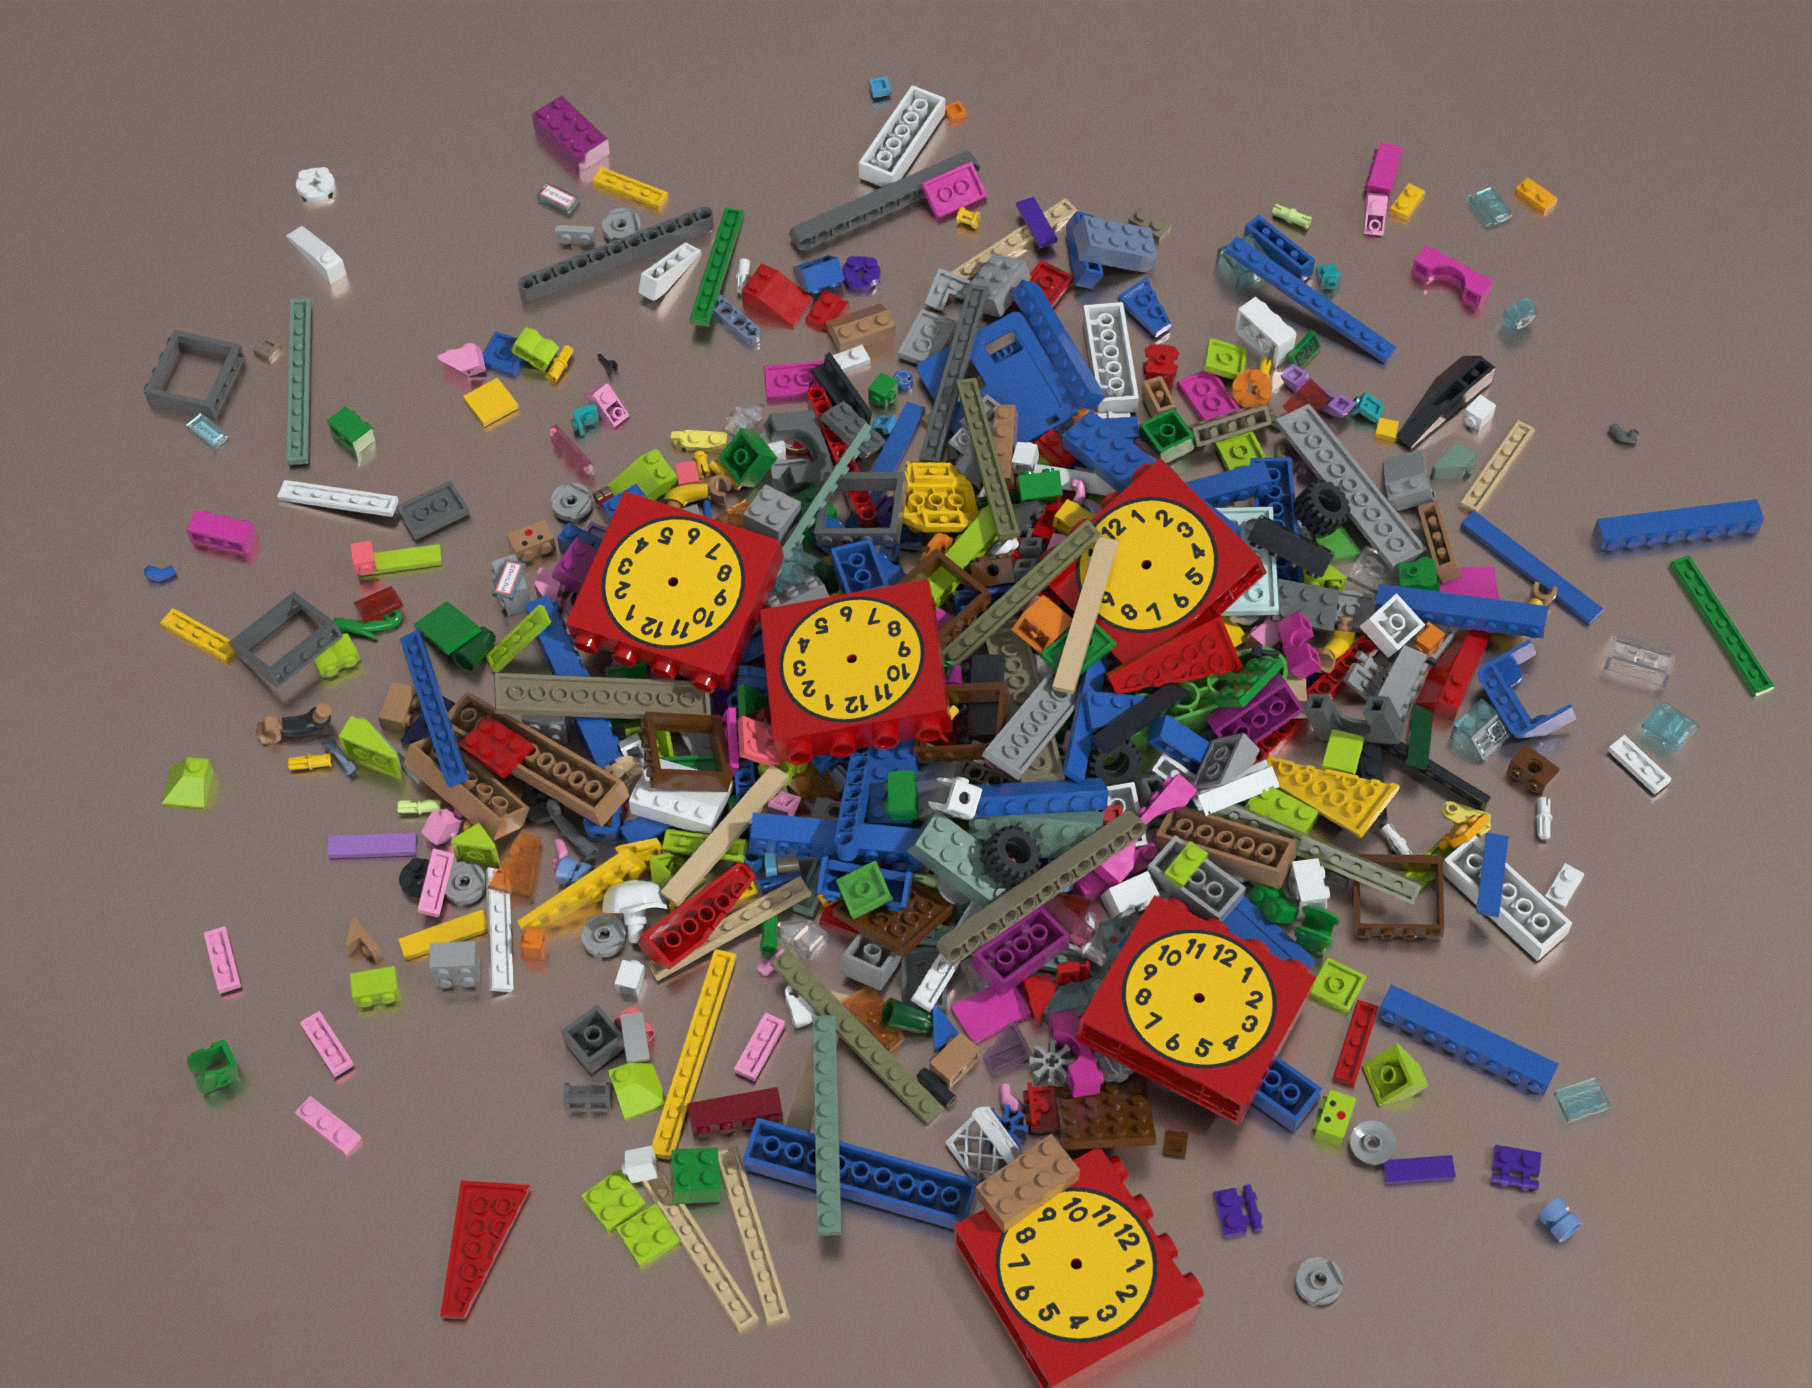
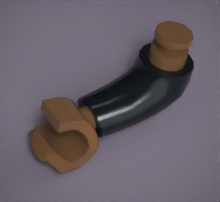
[256,703,331,745]

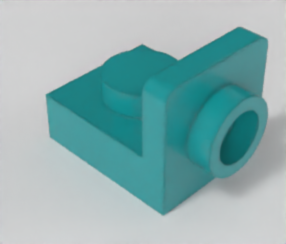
[1316,264,1341,289]
[1349,392,1385,423]
[570,403,599,437]

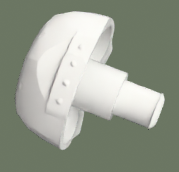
[602,880,667,943]

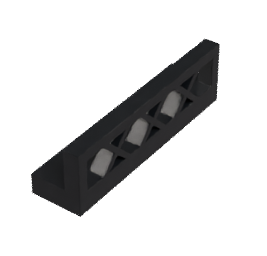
[811,352,872,425]

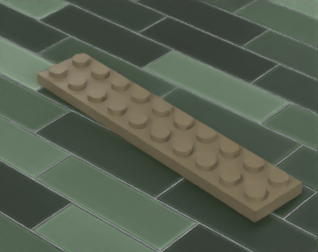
[985,615,1065,783]
[494,673,711,719]

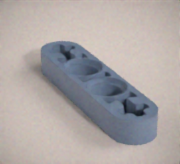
[713,294,761,345]

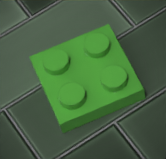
[836,860,893,919]

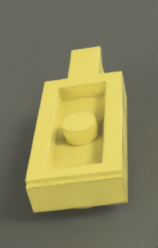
[671,430,728,453]

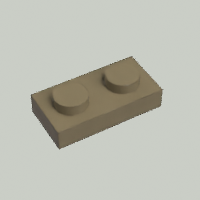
[1128,207,1171,242]

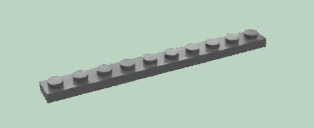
[919,284,990,463]

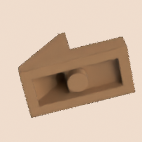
[345,917,383,962]

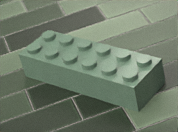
[906,810,1017,909]
[969,811,1104,859]

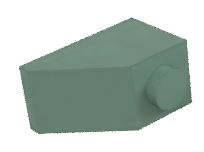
[1430,441,1477,480]

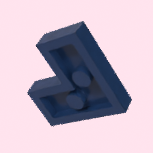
[879,526,923,565]

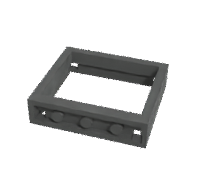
[144,330,245,419]
[814,472,908,546]
[229,592,343,688]

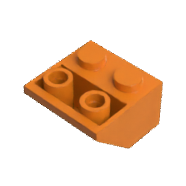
[1011,595,1073,653]

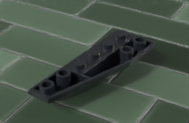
[1396,356,1496,449]

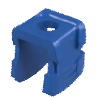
[583,805,624,843]

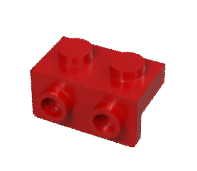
[1023,1082,1059,1133]

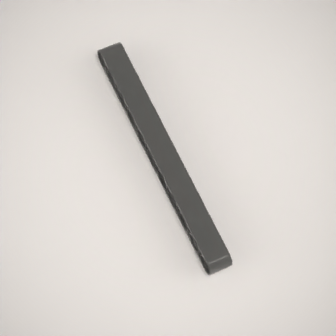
[789,151,980,250]
[518,207,714,302]

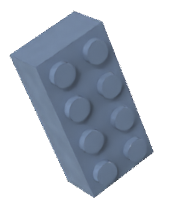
[1073,215,1158,273]

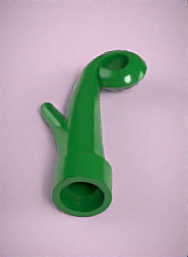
[334,607,402,640]
[759,914,778,955]

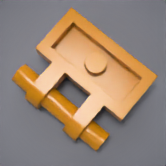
[1439,813,1490,850]

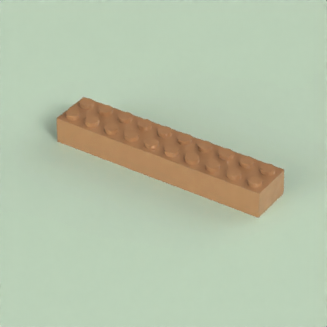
[448,691,630,827]

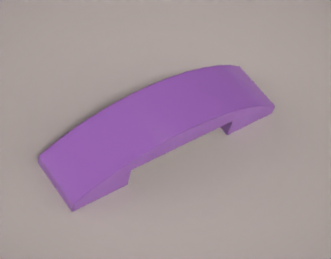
[1280,364,1356,417]

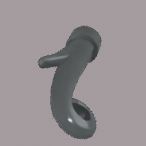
[546,799,598,861]

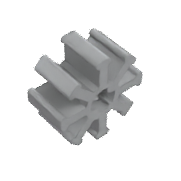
[1029,1040,1075,1089]

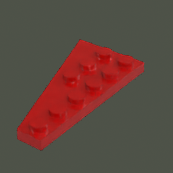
[1106,613,1244,694]
[440,1180,531,1320]

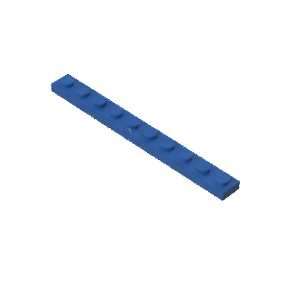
[1225,236,1397,363]
[400,629,469,788]

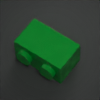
[327,406,375,455]
[884,770,918,821]

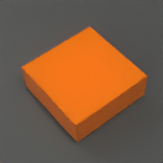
[945,100,967,124]

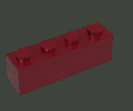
[687,1087,783,1138]

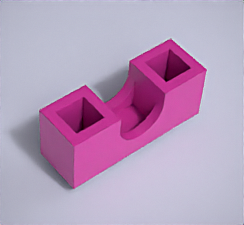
[1277,611,1322,680]

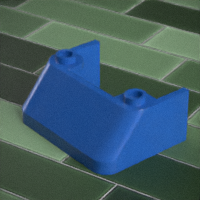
[1477,639,1577,738]
[817,857,913,912]

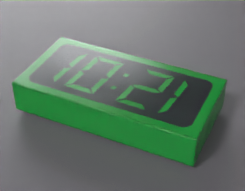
[1287,331,1321,369]

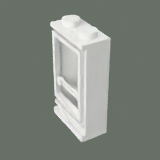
[1192,760,1280,816]

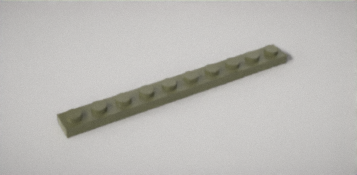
[956,378,1020,540]
[942,519,1102,665]
[1211,804,1423,905]
[771,948,944,1125]

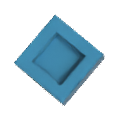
[869,76,891,98]
[871,415,897,435]

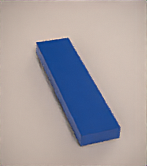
[1476,832,1509,917]

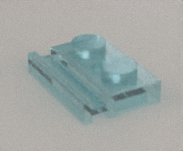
[1467,187,1512,228]
[1554,1077,1611,1123]

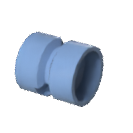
[555,856,595,886]
[1537,1197,1582,1242]

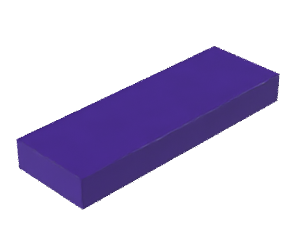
[1016,197,1057,248]
[1382,1155,1456,1185]

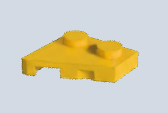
[615,838,663,865]

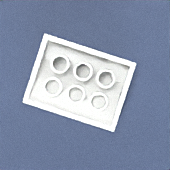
[629,759,735,835]

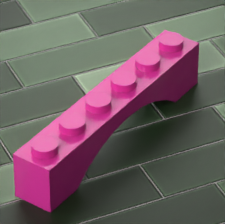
[1094,773,1198,887]

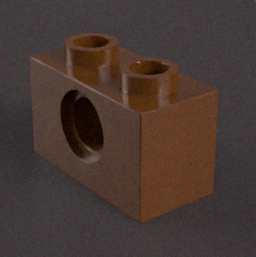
[970,553,1015,587]
[1507,744,1561,796]

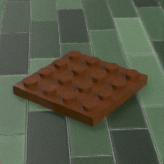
[832,865,956,958]
[1055,1081,1156,1150]

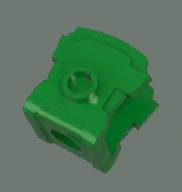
[1397,556,1440,592]
[1294,905,1340,956]
[187,1040,239,1094]

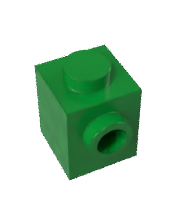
[868,372,898,409]

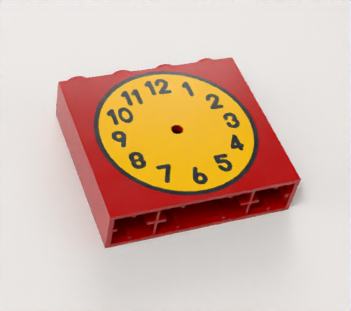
[1038,458,1267,665]
[566,491,785,693]
[760,579,953,765]
[1076,895,1317,1125]
[954,1148,1204,1388]

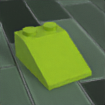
[606,448,678,501]
[338,716,404,779]

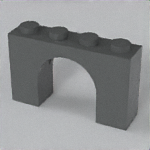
[763,410,834,494]
[1303,694,1405,744]

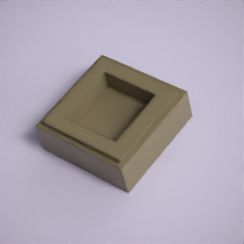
[253,336,282,362]

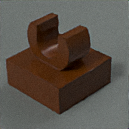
[1162,1129,1188,1157]

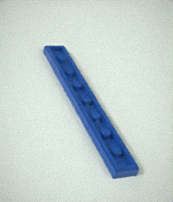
[845,401,925,528]
[1461,510,1603,625]
[1062,653,1109,784]

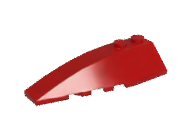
[1415,629,1492,722]
[637,862,756,970]

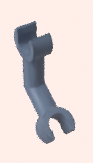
[321,736,356,775]

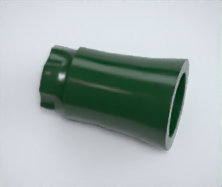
[452,626,496,673]
[881,997,933,1034]

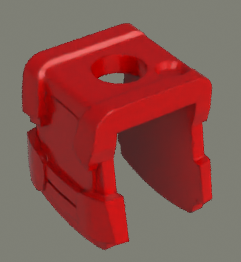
[1142,344,1179,390]

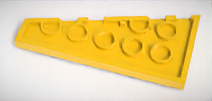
[1266,756,1400,838]
[517,848,651,931]

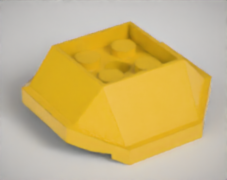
[892,463,979,533]

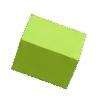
[1322,729,1365,775]
[451,823,501,869]

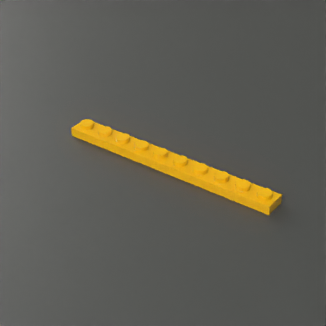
[652,949,737,1160]

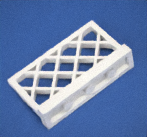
[945,1107,1023,1184]

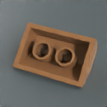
[825,304,896,353]

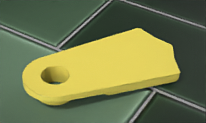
[1442,801,1491,837]

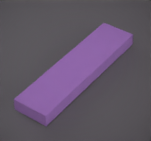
[327,833,417,859]

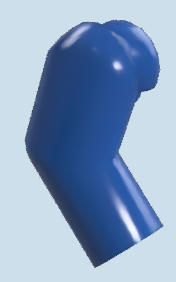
[144,565,176,582]

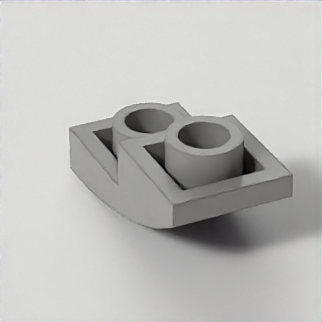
[620,1011,650,1063]

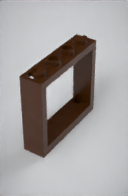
[896,548,992,651]
[913,681,1010,764]
[639,711,732,792]
[1353,854,1444,939]

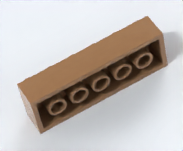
[403,736,530,841]
[1156,807,1296,889]

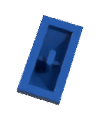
[933,1005,959,1053]

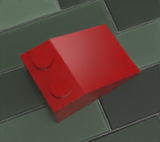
[741,263,813,327]

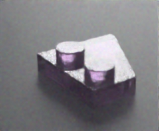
[983,1020,1034,1077]

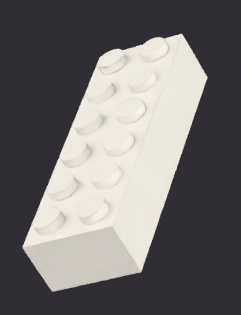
[859,85,945,187]
[1083,302,1139,413]
[1443,835,1572,961]

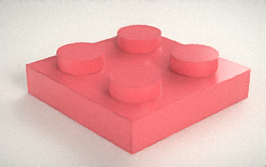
[738,716,780,767]

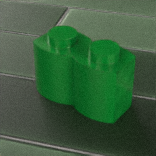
[1248,882,1299,923]

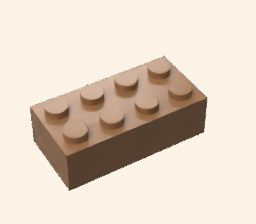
[975,1134,1080,1233]

